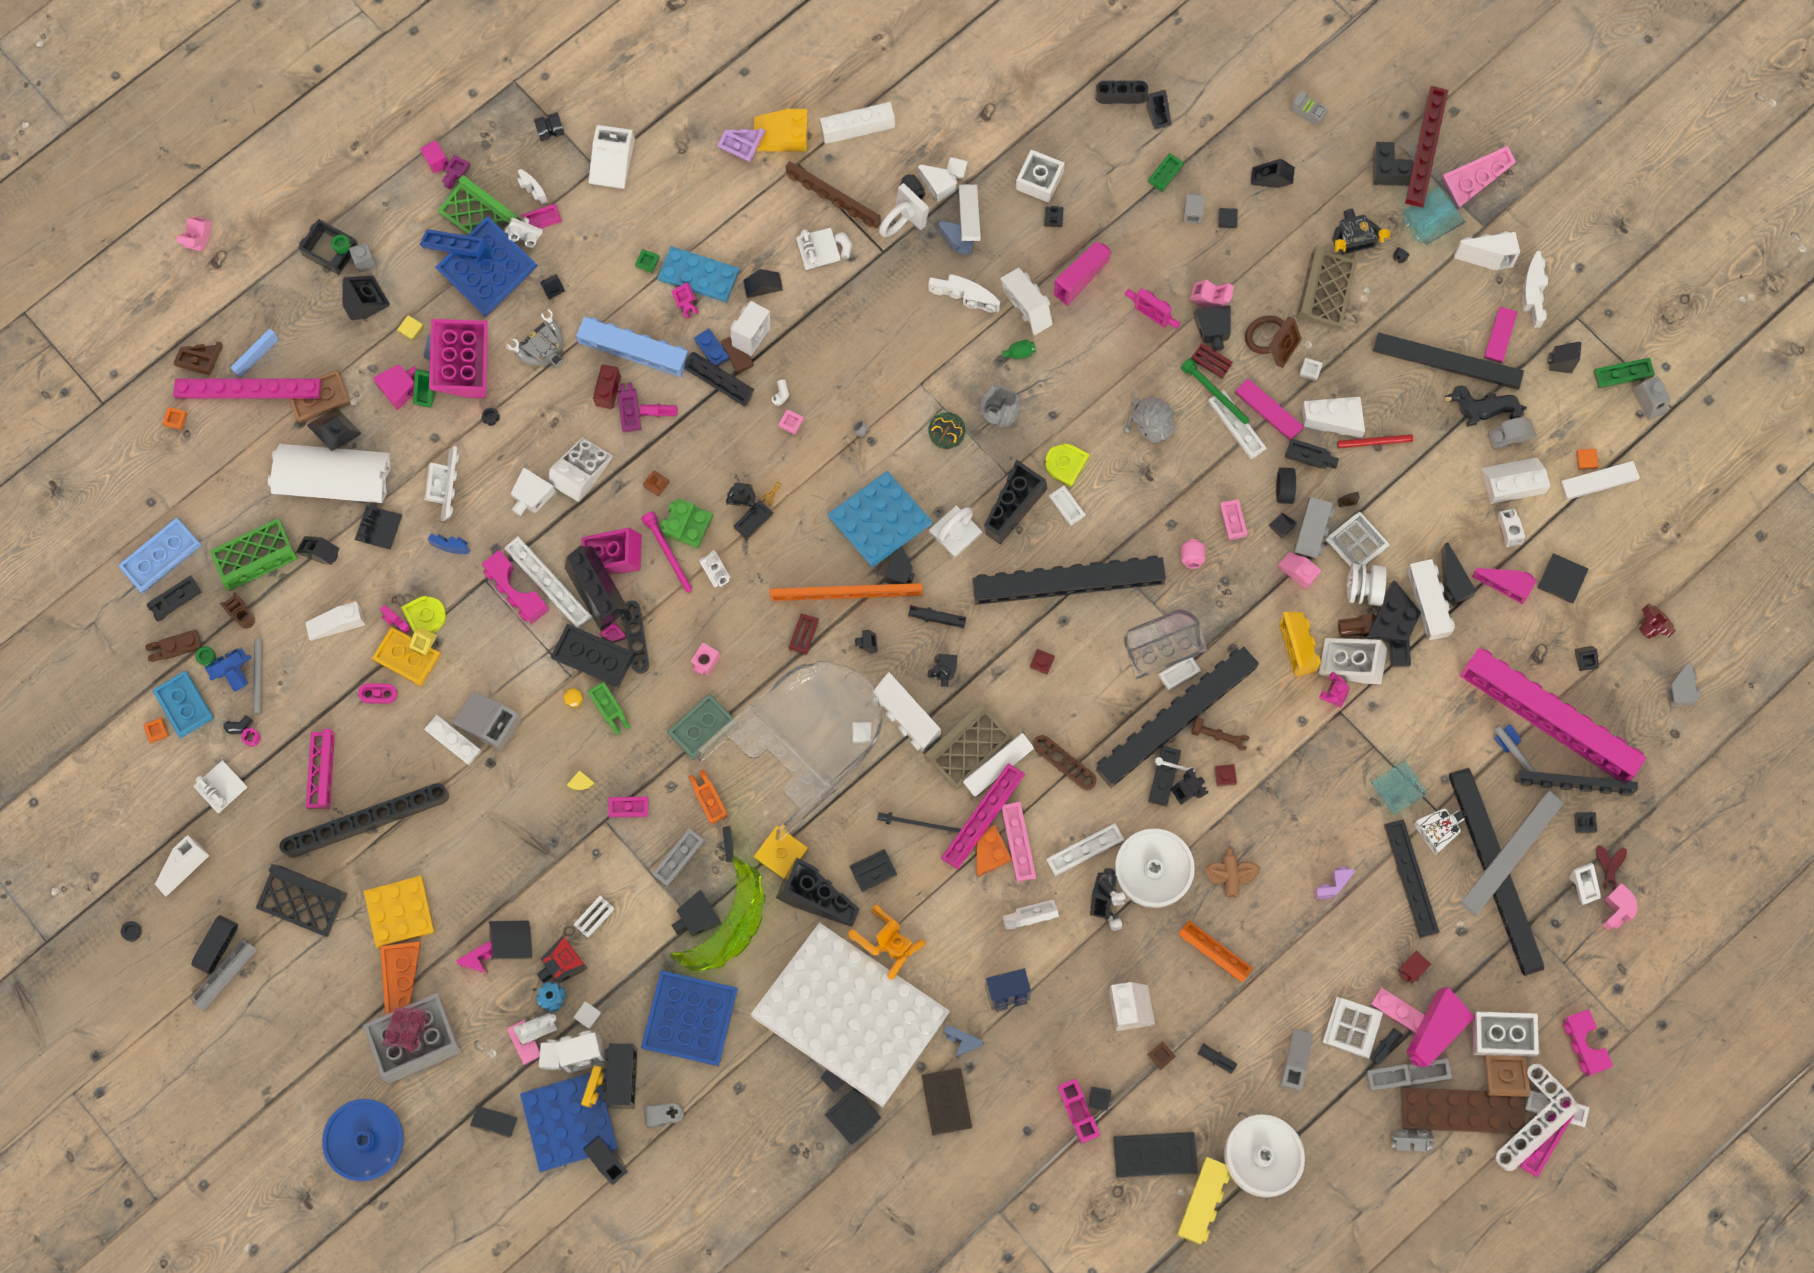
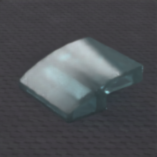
[1371,761,1428,815]

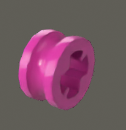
[241,728,261,747]

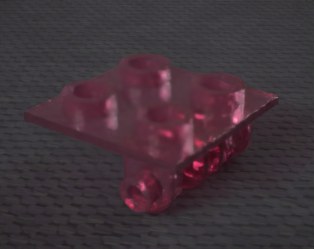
[382,1007,427,1052]

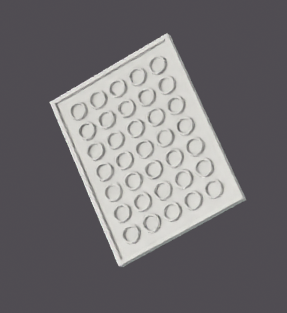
[751,922,950,1107]

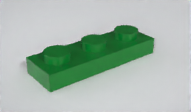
[1594,358,1655,388]

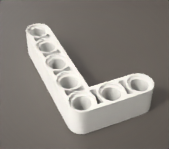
[1496,1064,1578,1171]

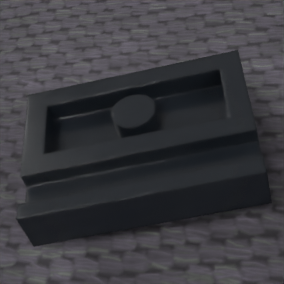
[849,849,897,892]

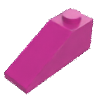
[1472,568,1537,604]

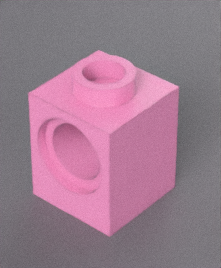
[691,643,721,676]

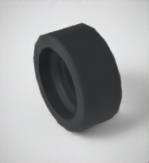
[1276,467,1296,504]

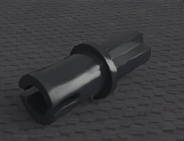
[1370,1028,1403,1065]
[1197,1043,1237,1073]

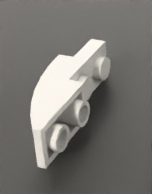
[1522,251,1548,328]
[928,274,1000,313]

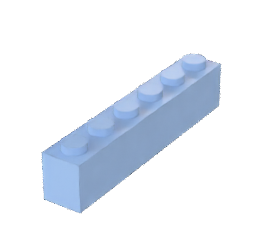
[576,317,689,377]

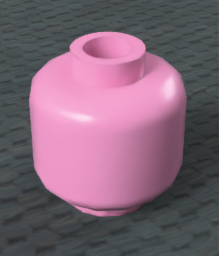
[1181,539,1206,569]

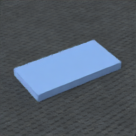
[118,517,202,594]

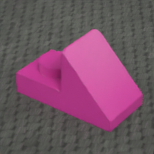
[456,940,491,974]

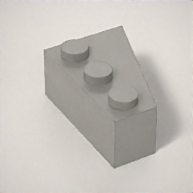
[1294,497,1335,558]

